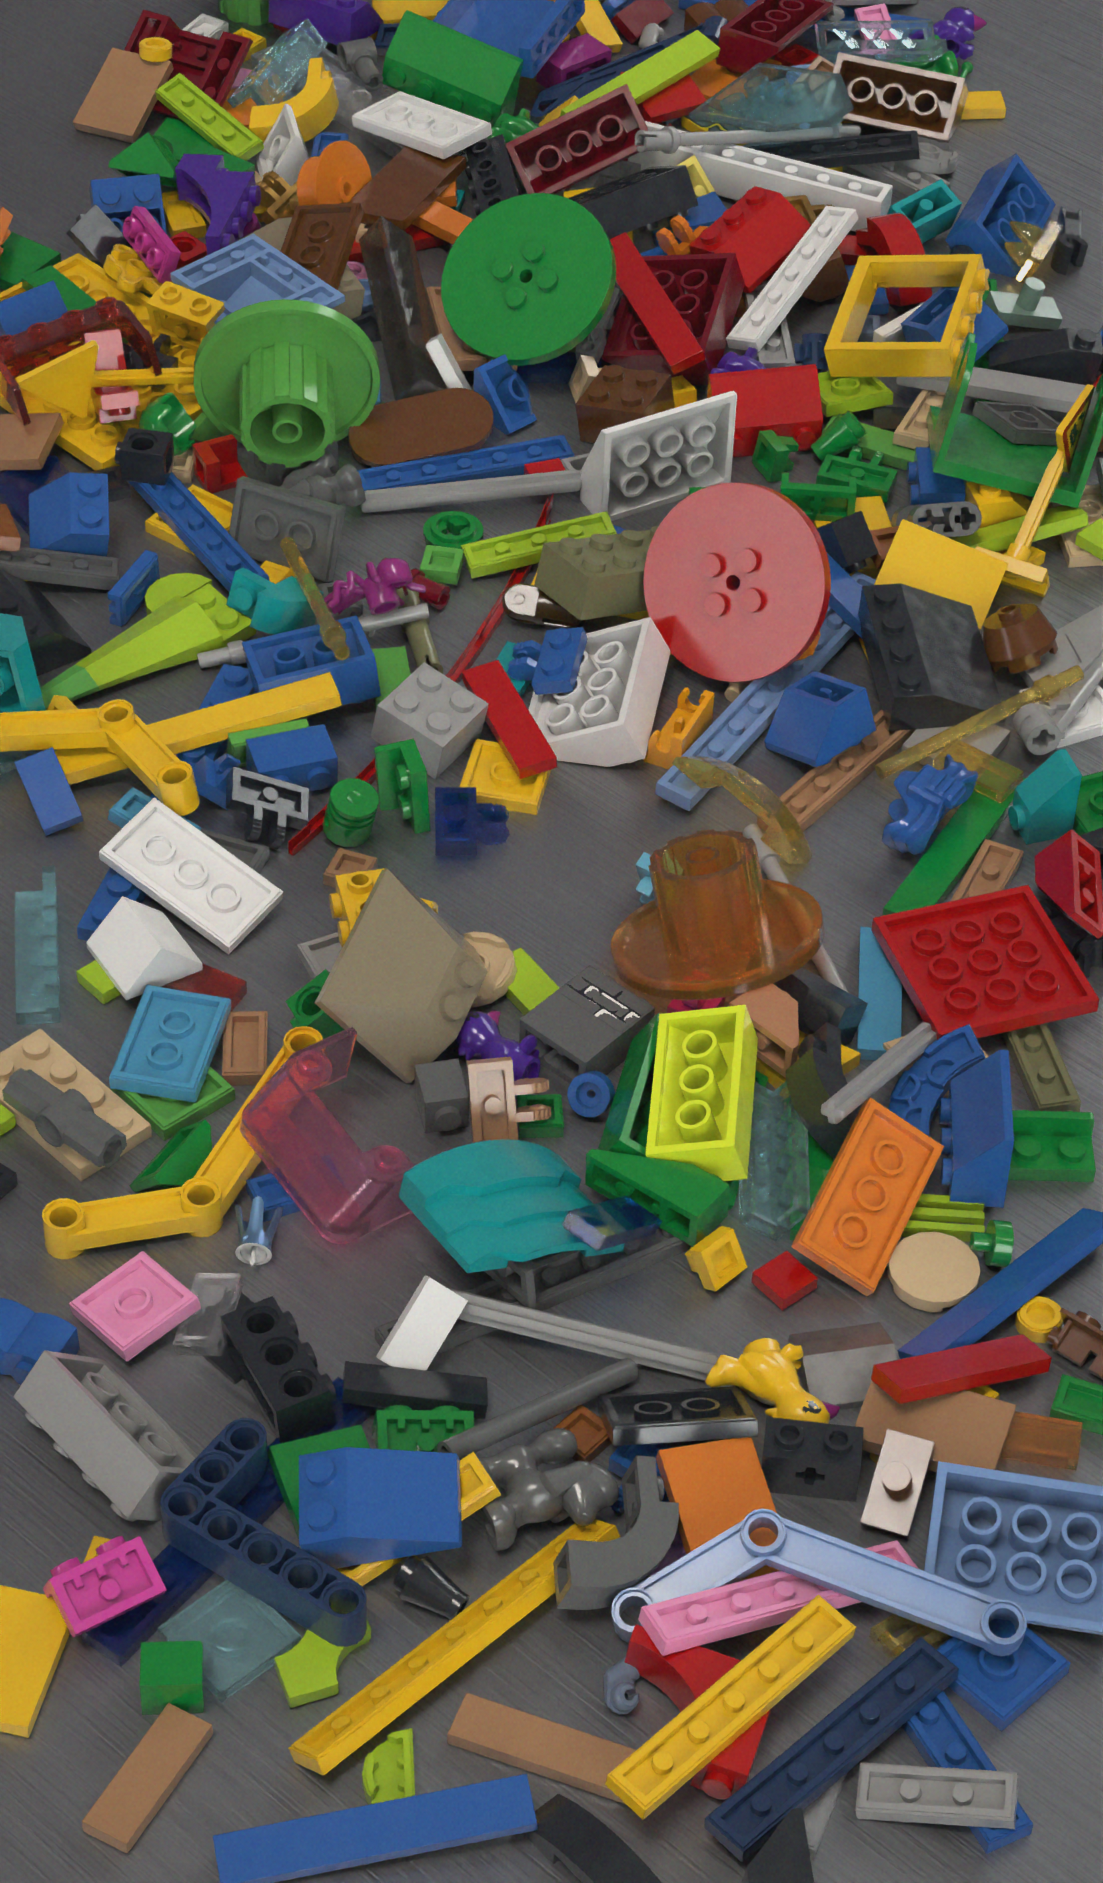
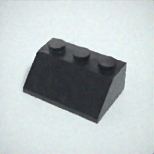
[0,570,92,676]

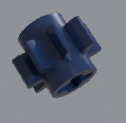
[794,333,828,373]

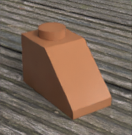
[729,979,799,1078]

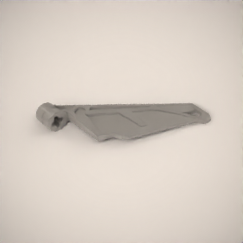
[1013,604,1103,755]

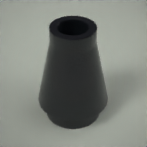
[392,1555,470,1620]

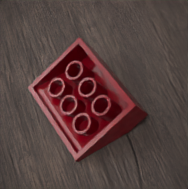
[602,253,745,385]

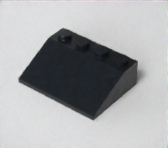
[568,165,698,239]
[858,583,1006,731]

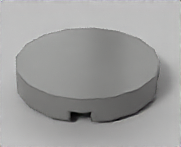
[898,137,959,174]

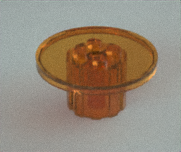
[611,829,825,1000]

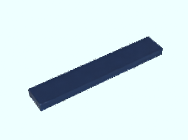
[704,1637,959,1862]

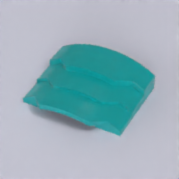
[398,1139,625,1273]

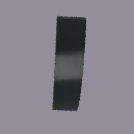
[522,1794,662,1883]

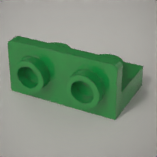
[374,738,431,834]
[1008,1110,1096,1182]
[371,1405,476,1454]

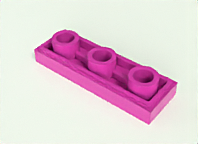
[123,206,181,283]

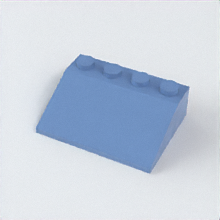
[924,1461,1103,1635]

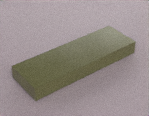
[1001,1023,1081,1112]

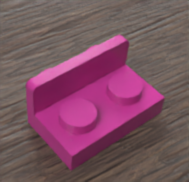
[43,1536,167,1638]

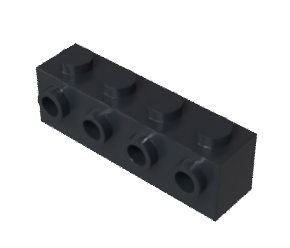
[465,134,522,216]

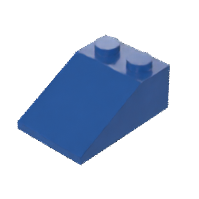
[299,1447,462,1569]

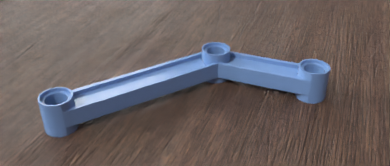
[611,1508,1027,1656]

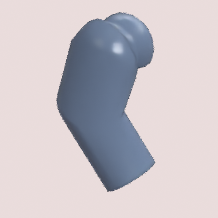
[603,1656,641,1714]

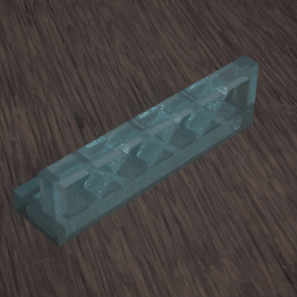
[227,18,327,108]
[814,20,947,62]
[15,865,61,1025]
[739,1081,810,1241]

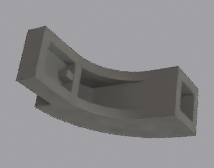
[553,1455,679,1610]

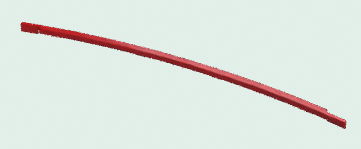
[288,493,554,856]

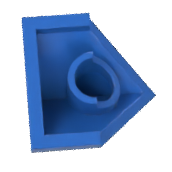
[474,354,537,435]

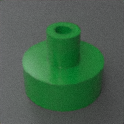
[969,1220,1014,1267]

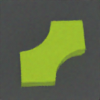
[274,1612,371,1709]

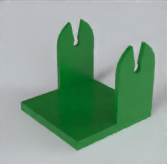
[926,333,1103,508]

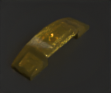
[672,756,812,865]

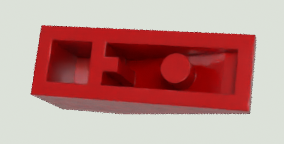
[1035,829,1103,939]

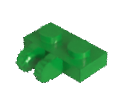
[816,446,898,503]

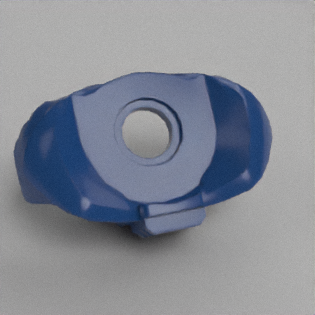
[882,754,978,855]

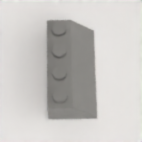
[13,1350,198,1522]

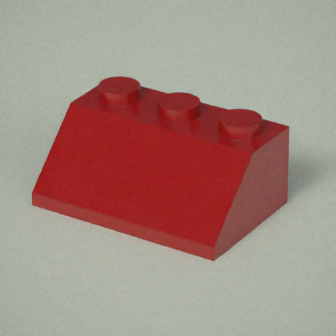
[688,186,811,294]
[707,364,823,458]

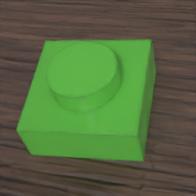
[420,545,464,585]

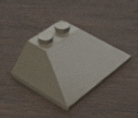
[315,868,487,1083]

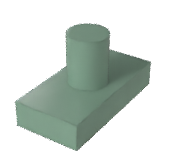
[985,277,1062,330]

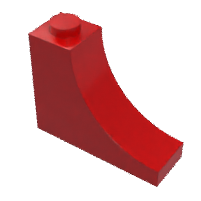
[625,1624,773,1799]

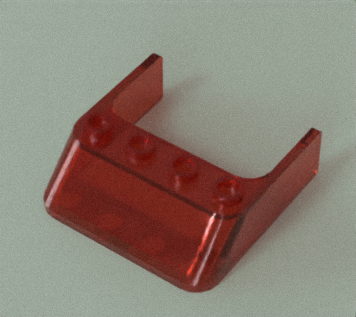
[0,297,162,426]

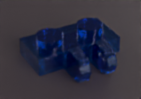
[435,787,510,856]

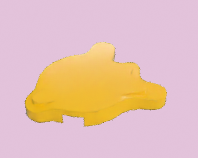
[103,244,173,296]

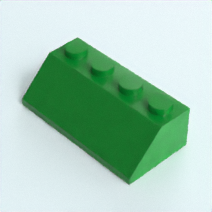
[382,10,524,127]

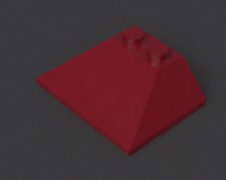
[124,9,253,120]

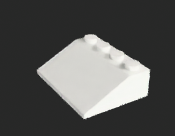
[580,390,737,521]
[528,617,671,767]

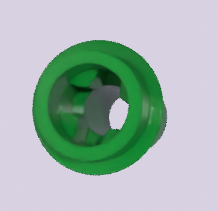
[811,411,867,462]

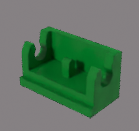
[780,472,857,522]

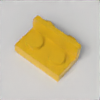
[146,281,225,351]

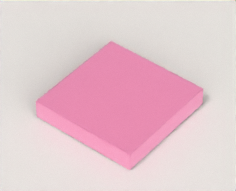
[68,1251,201,1362]

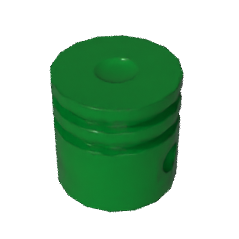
[323,778,379,847]

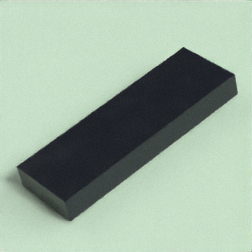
[342,1361,488,1419]

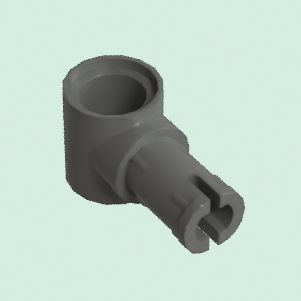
[337,37,383,92]

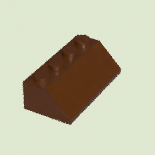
[821,52,969,143]

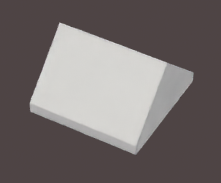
[255,103,309,186]
[86,896,203,1000]

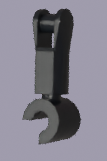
[1050,206,1088,275]
[1039,898,1103,978]

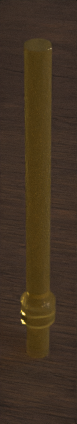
[280,537,350,660]
[875,665,1084,779]

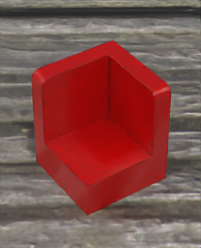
[192,434,248,494]

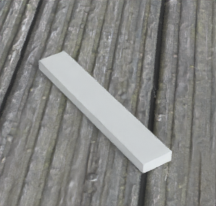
[726,206,859,352]

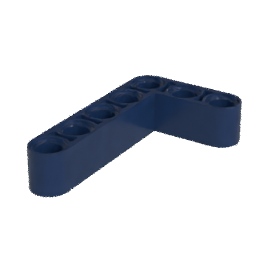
[160,1418,367,1647]

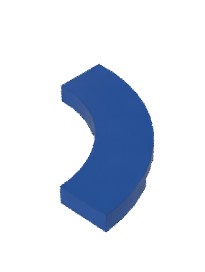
[888,1024,986,1137]

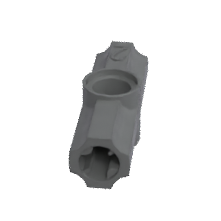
[2,1068,127,1169]

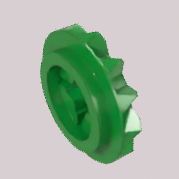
[423,511,483,549]

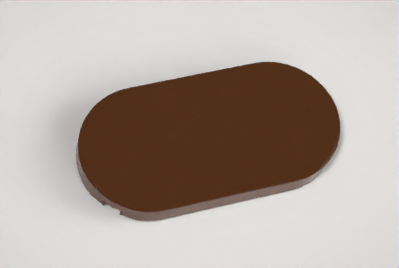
[349,388,494,468]

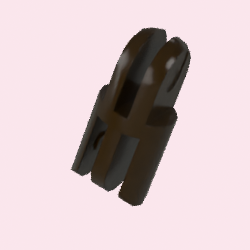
[502,583,586,629]

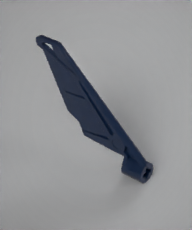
[530,16,729,123]

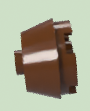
[983,604,1058,674]

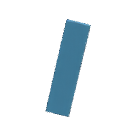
[856,927,902,1061]

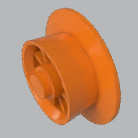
[297,140,372,206]

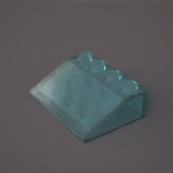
[689,62,854,132]

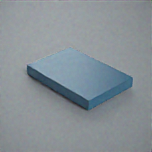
[109,985,231,1103]

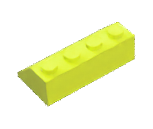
[645,1005,758,1181]

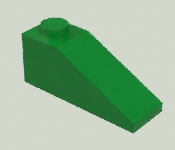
[585,1149,730,1247]

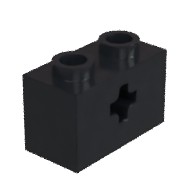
[761,1417,864,1502]

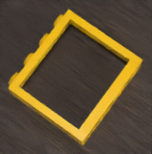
[824,254,990,377]

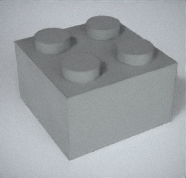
[370,662,489,779]

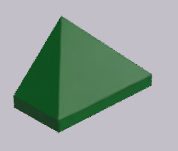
[129,1119,212,1192]

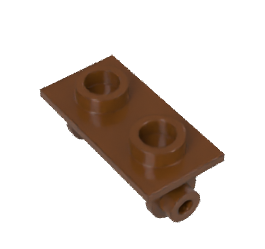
[1047,1307,1103,1380]

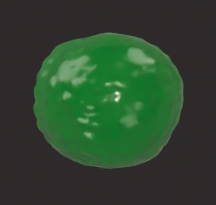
[139,392,197,456]

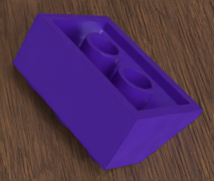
[268,0,384,45]

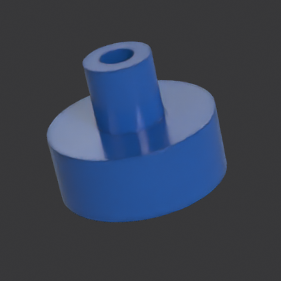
[567,1071,615,1117]

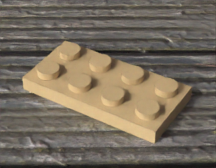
[0,1029,152,1182]

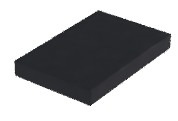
[598,1386,758,1446]

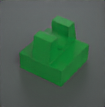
[751,430,799,482]

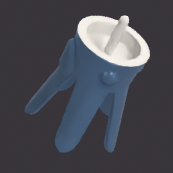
[235,1196,283,1266]

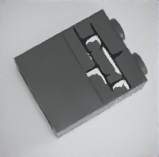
[519,965,655,1083]

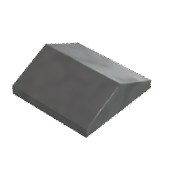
[788,1322,897,1410]

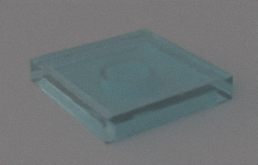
[158,1580,301,1703]

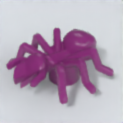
[323,558,426,615]

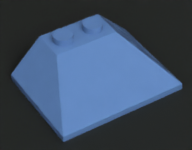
[170,233,345,324]

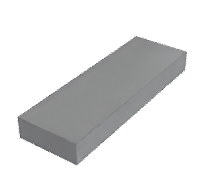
[855,1762,1019,1829]

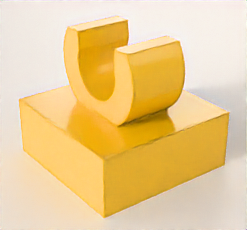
[685,1226,748,1292]

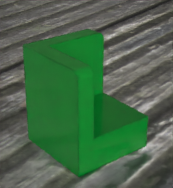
[139,1641,204,1715]

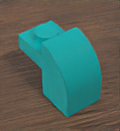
[226,567,324,635]

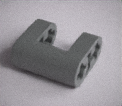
[891,501,982,537]

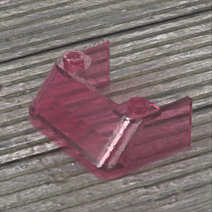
[240,1027,452,1244]

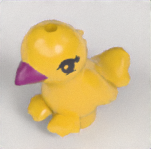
[705,1338,840,1424]

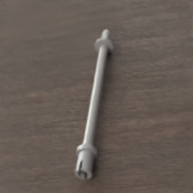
[635,118,861,154]

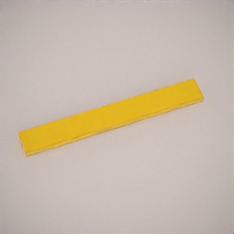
[55,672,342,785]
[288,1519,621,1776]

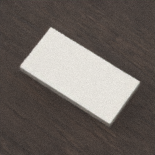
[352,91,492,159]
[99,797,283,955]

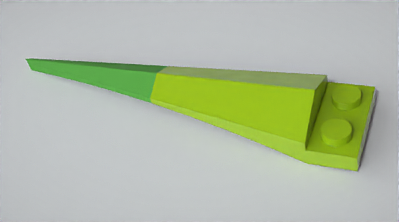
[40,583,256,710]

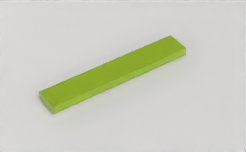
[560,30,720,116]

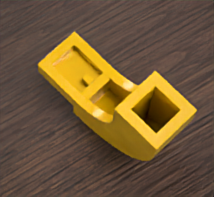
[249,57,339,154]

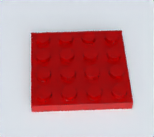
[871,885,1100,1040]

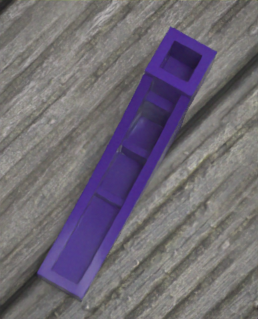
[175,154,261,255]

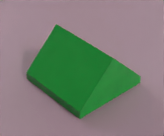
[108,132,178,188]

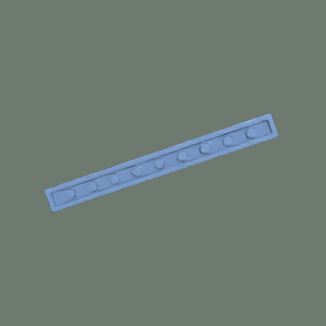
[655,571,876,811]

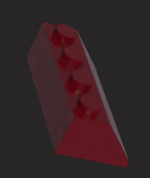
[716,0,834,73]
[505,84,649,194]

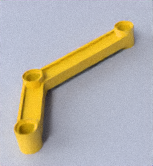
[0,699,200,816]
[42,1026,324,1259]

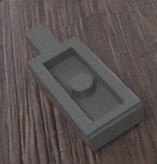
[575,288,621,365]

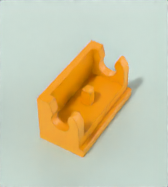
[644,687,715,770]

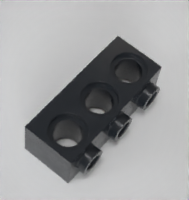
[220,1296,337,1444]

